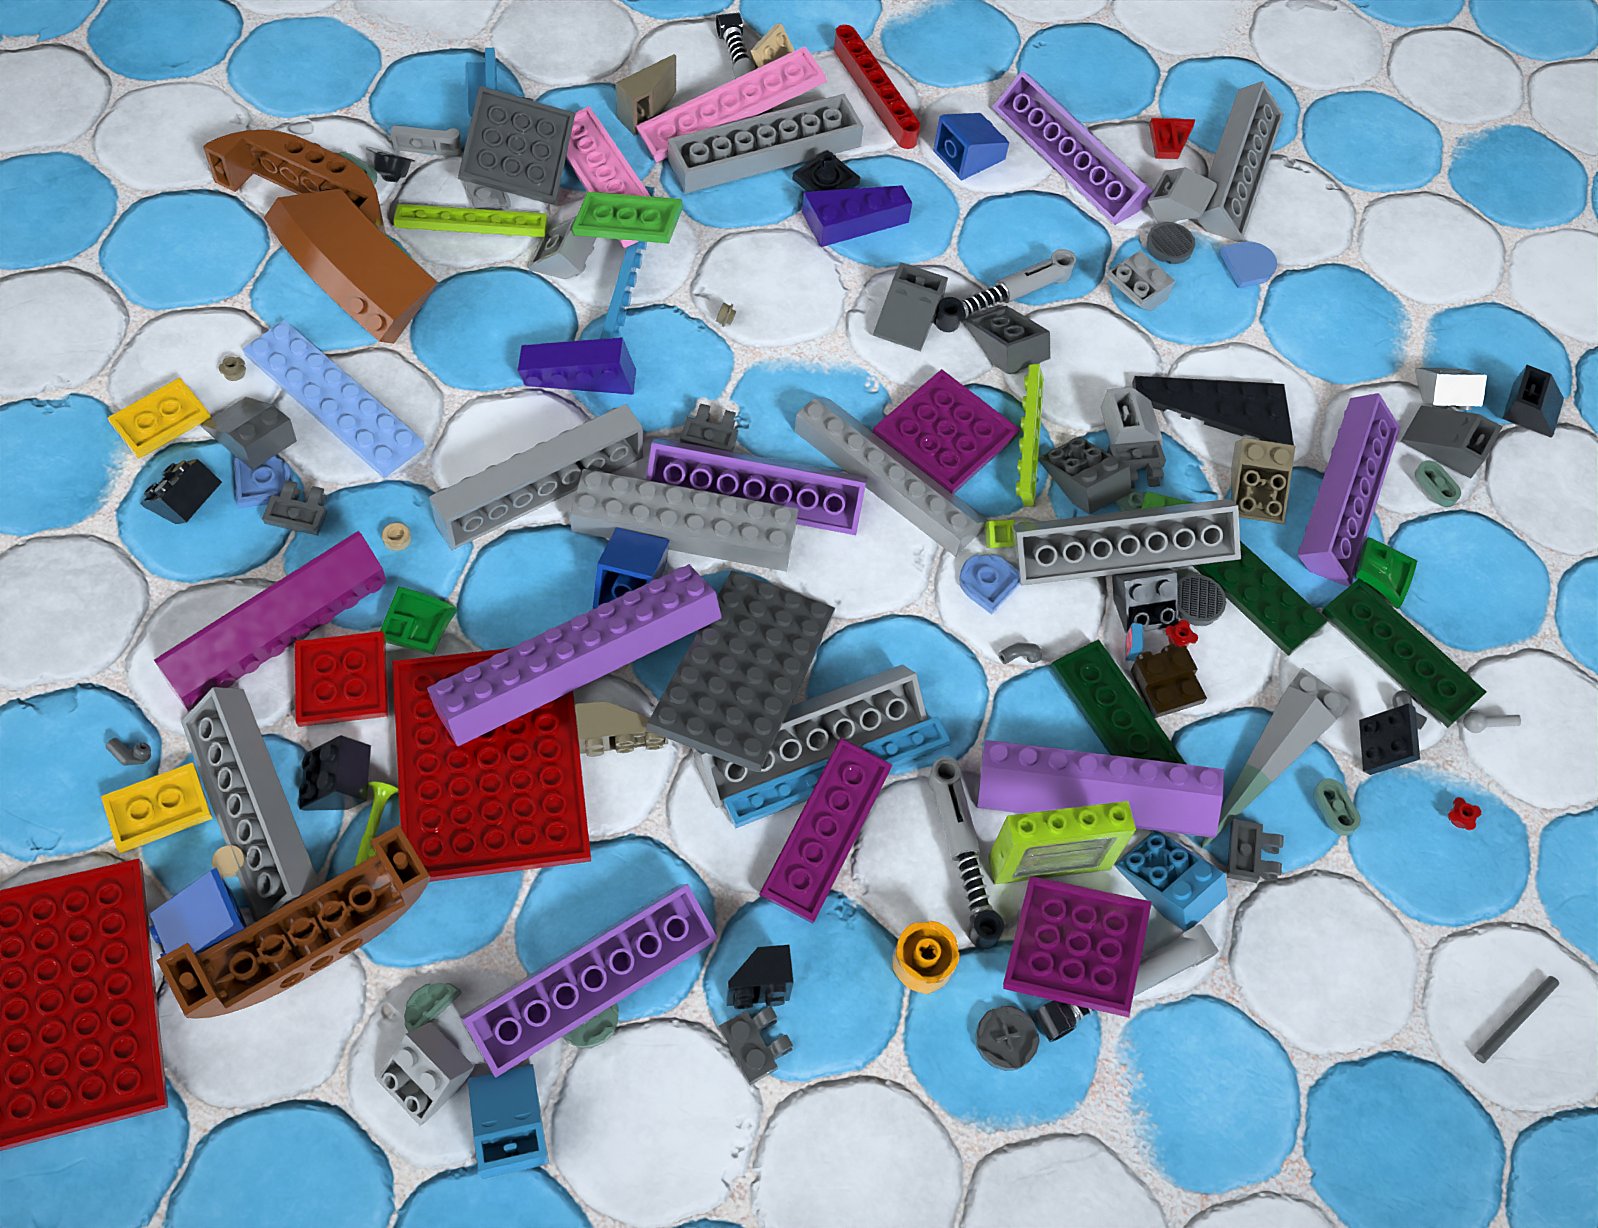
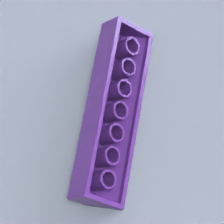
[992,70,1154,225]
[1298,393,1400,586]
[646,438,867,535]
[977,740,1224,838]
[460,884,718,1078]

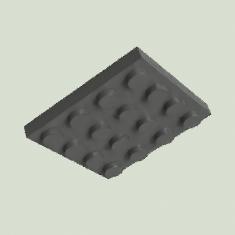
[458,86,576,205]

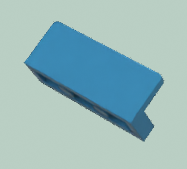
[468,47,497,117]

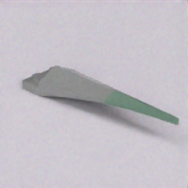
[1201,668,1350,848]

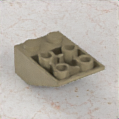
[616,54,676,135]
[1231,438,1296,524]
[575,701,669,757]

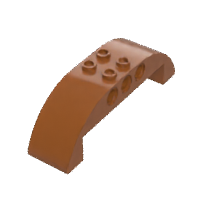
[203,130,386,234]
[156,825,431,1019]

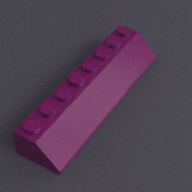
[154,531,387,711]

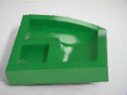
[1356,537,1417,609]
[380,586,457,655]

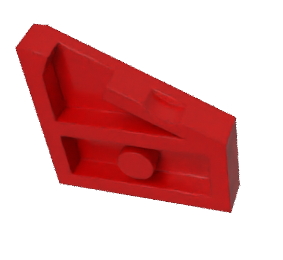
[1149,118,1195,159]

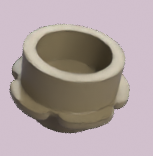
[716,302,736,327]
[219,357,246,381]

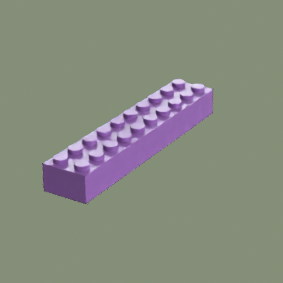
[427,564,722,746]

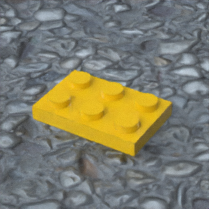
[107,377,211,459]
[101,762,213,854]

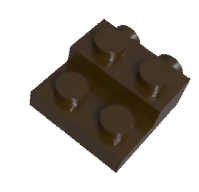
[1130,644,1207,718]

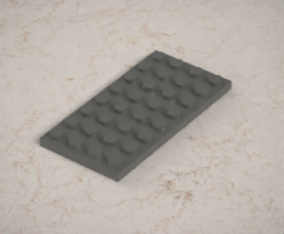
[646,571,835,773]

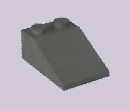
[965,306,1051,374]
[201,397,297,470]

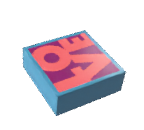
[1125,623,1143,662]

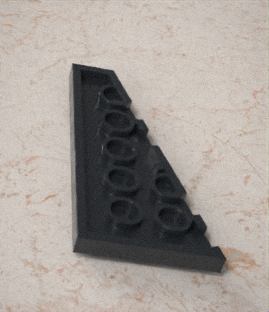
[1132,376,1294,446]

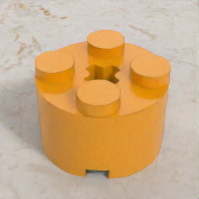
[892,921,959,994]

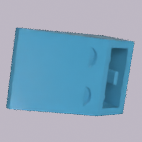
[1115,830,1228,932]
[468,1064,549,1179]

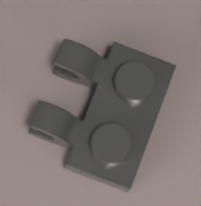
[680,403,738,452]
[1107,440,1166,489]
[262,480,327,536]
[1227,819,1284,883]
[719,1006,793,1085]

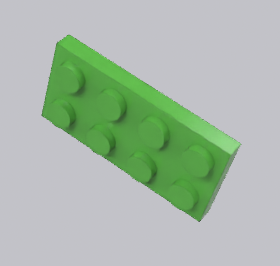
[572,192,683,244]

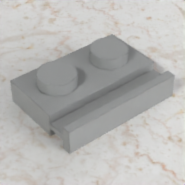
[464,181,511,210]

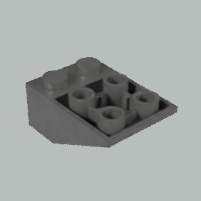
[873,262,948,352]
[1400,406,1503,479]
[1038,437,1132,515]

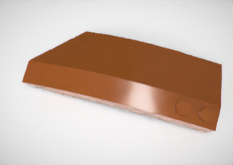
[264,188,439,344]

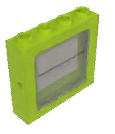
[988,801,1136,885]

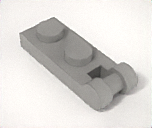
[390,125,462,156]

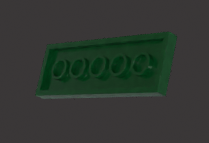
[1192,541,1328,656]
[1321,579,1487,728]
[1050,639,1186,764]

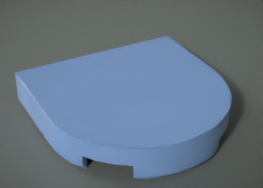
[1219,241,1277,288]
[234,455,294,508]
[959,554,1020,615]

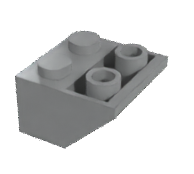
[1148,167,1217,224]
[1105,250,1175,312]
[1100,387,1164,446]
[376,1022,475,1126]

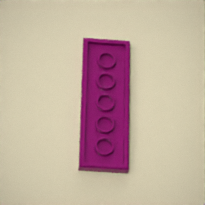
[759,737,893,924]

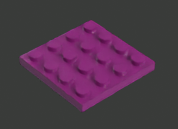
[873,369,1020,494]
[1003,876,1152,1018]

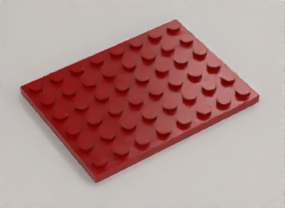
[392,648,591,882]
[0,858,169,1151]

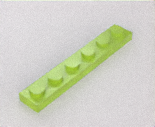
[394,204,548,237]
[1016,364,1044,507]

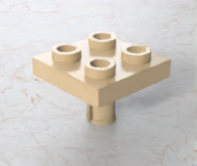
[750,23,795,68]

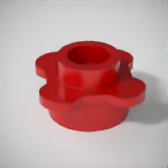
[1165,620,1198,647]
[1448,797,1482,831]

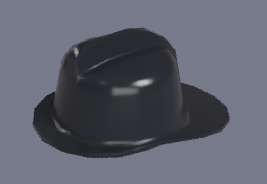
[366,147,415,182]

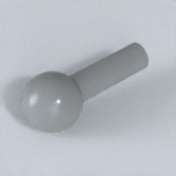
[1463,711,1521,733]

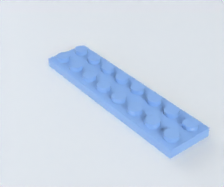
[243,320,425,479]

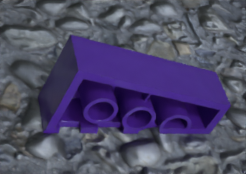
[802,185,913,247]
[518,337,636,395]

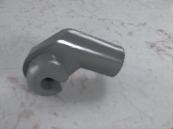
[998,642,1042,664]
[1392,690,1427,730]
[106,738,151,766]

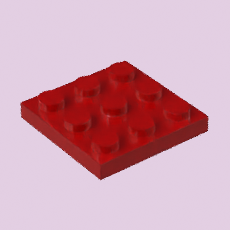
[295,631,388,727]

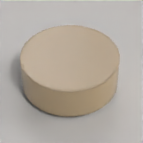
[382,522,411,551]
[212,845,245,878]

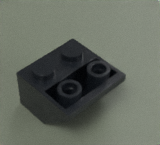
[1502,365,1564,438]
[140,459,222,524]
[1112,568,1179,634]
[299,735,371,811]
[726,945,794,1009]

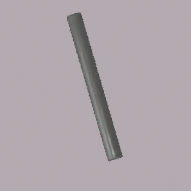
[1474,976,1560,1063]

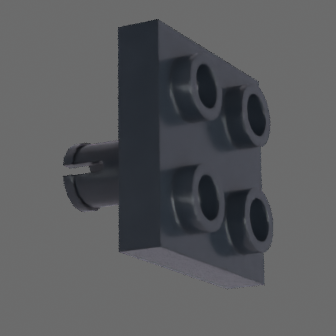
[792,150,860,192]
[1359,703,1421,775]

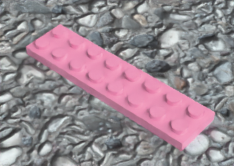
[636,46,827,163]
[566,106,651,248]

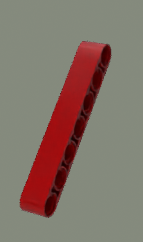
[834,24,920,149]

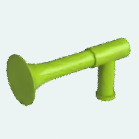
[354,782,399,867]

